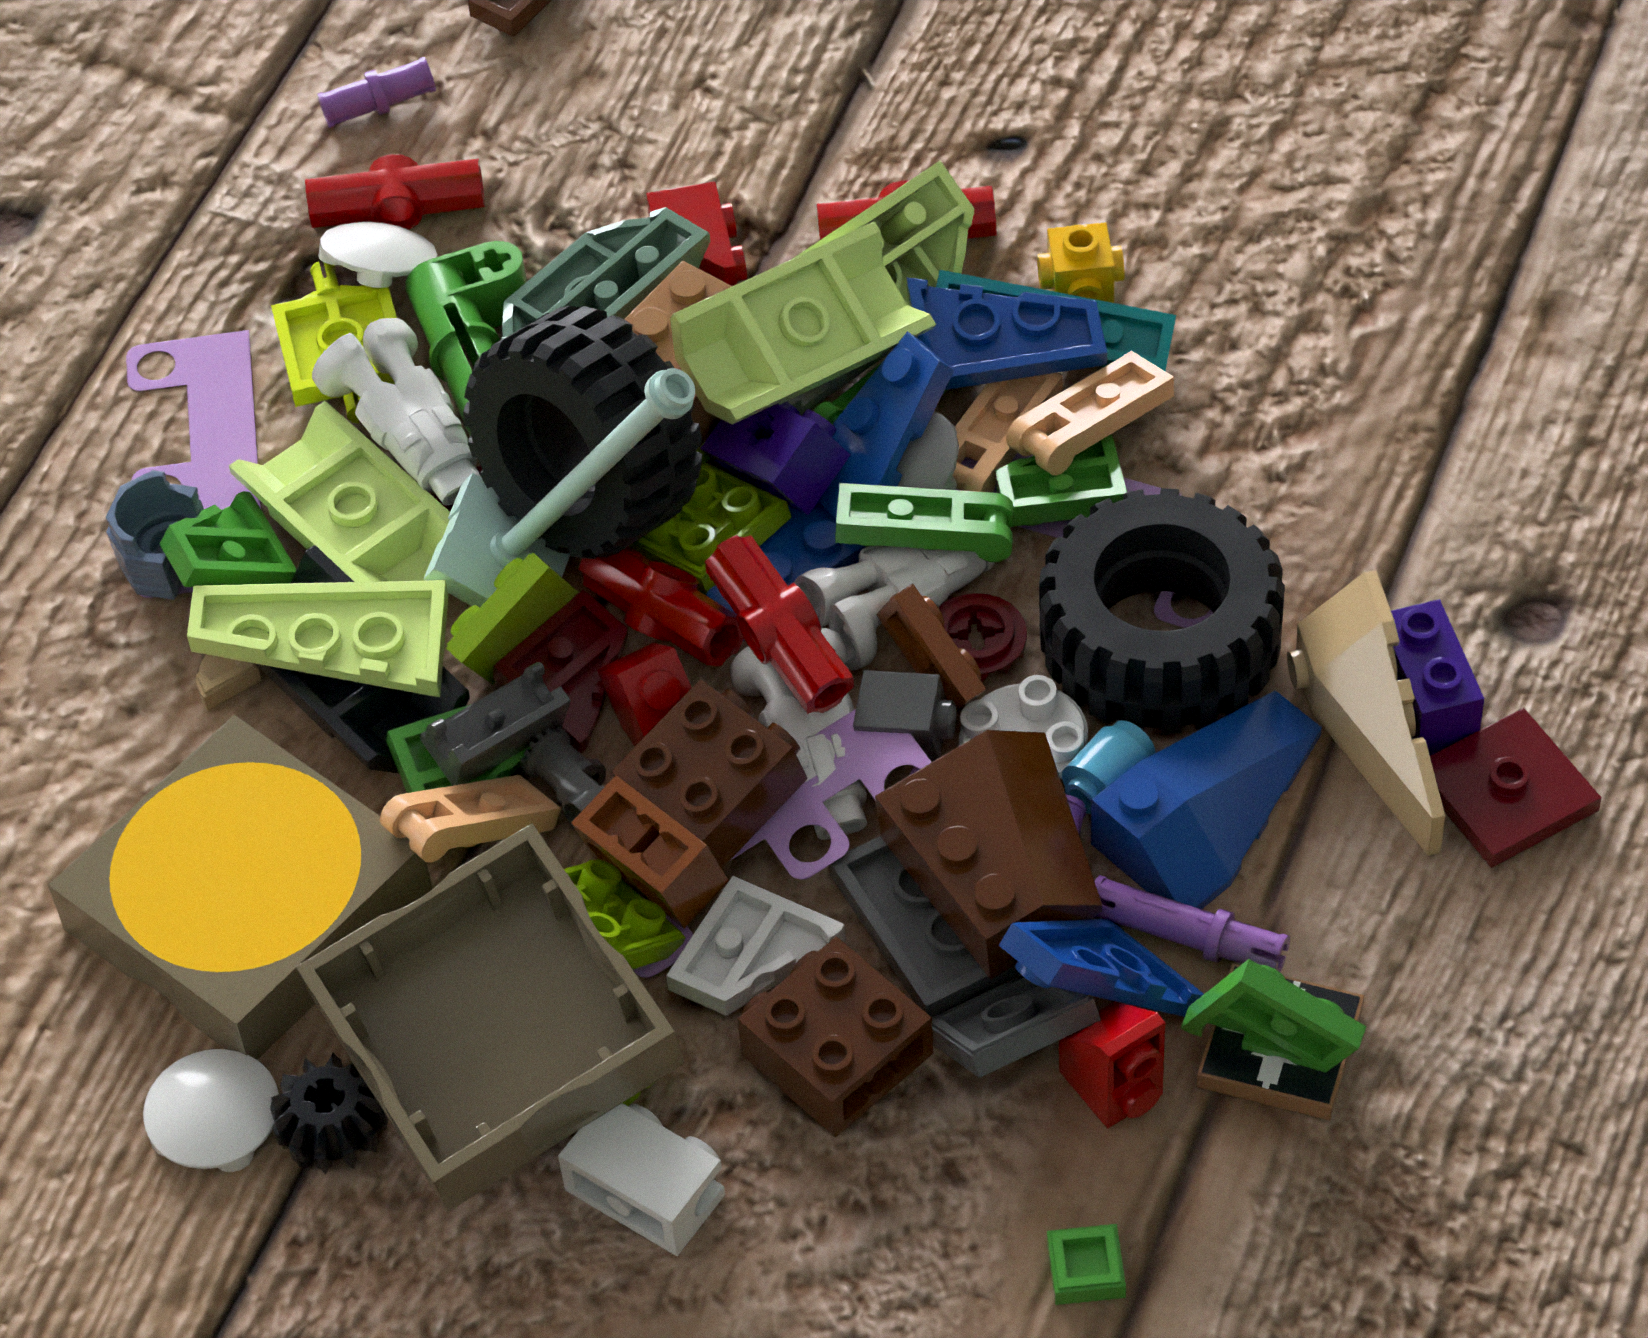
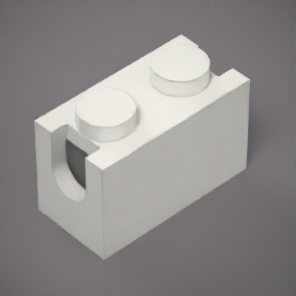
[558,1103,725,1256]

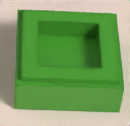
[1047,1224,1126,1305]

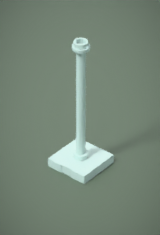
[424,368,695,608]

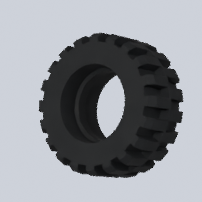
[463,306,702,559]
[1039,488,1285,734]

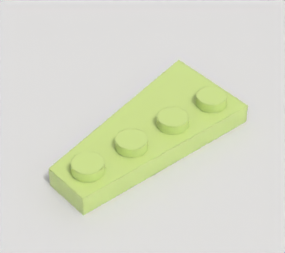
[187,580,449,697]

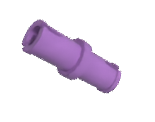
[317,57,436,128]

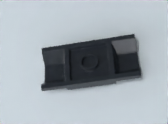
[256,545,470,774]

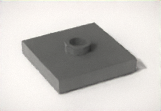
[932,975,1101,1078]

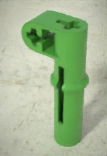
[405,241,527,436]

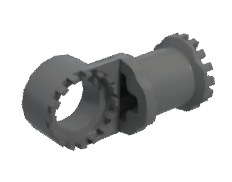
[521,727,606,838]

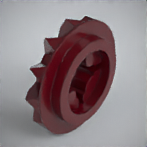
[938,593,1027,682]

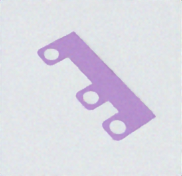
[126,330,261,598]
[631,709,931,978]

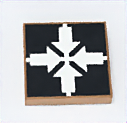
[1197,963,1364,1121]

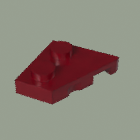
[493,590,628,753]

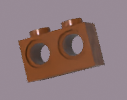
[571,775,729,929]

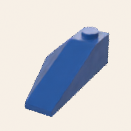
[1091,690,1322,909]

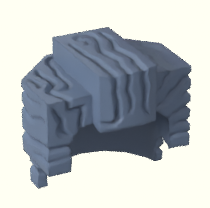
[106,470,204,600]

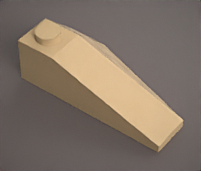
[1287,570,1445,856]

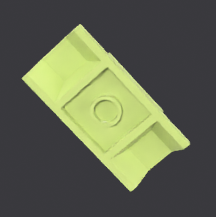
[670,221,936,425]
[229,401,450,582]

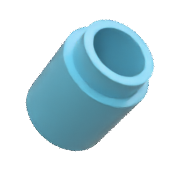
[1062,720,1156,814]

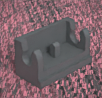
[420,662,571,786]

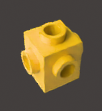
[1037,222,1125,303]

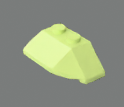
[794,160,975,306]

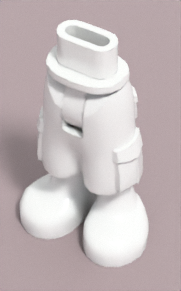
[312,318,481,506]
[794,545,994,671]
[730,628,867,840]

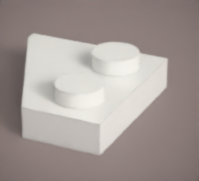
[666,876,846,1016]

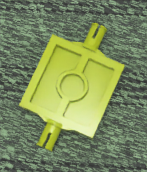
[271,261,397,424]

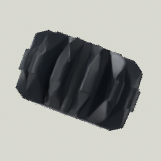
[270,1052,389,1175]

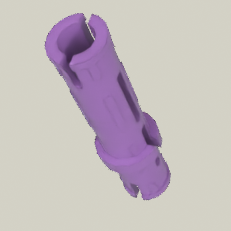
[1094,875,1290,972]

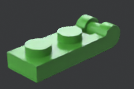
[835,483,1014,562]

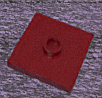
[1430,707,1602,868]

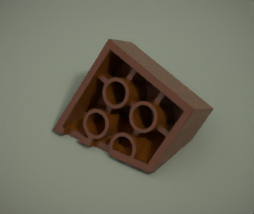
[875,730,1103,979]

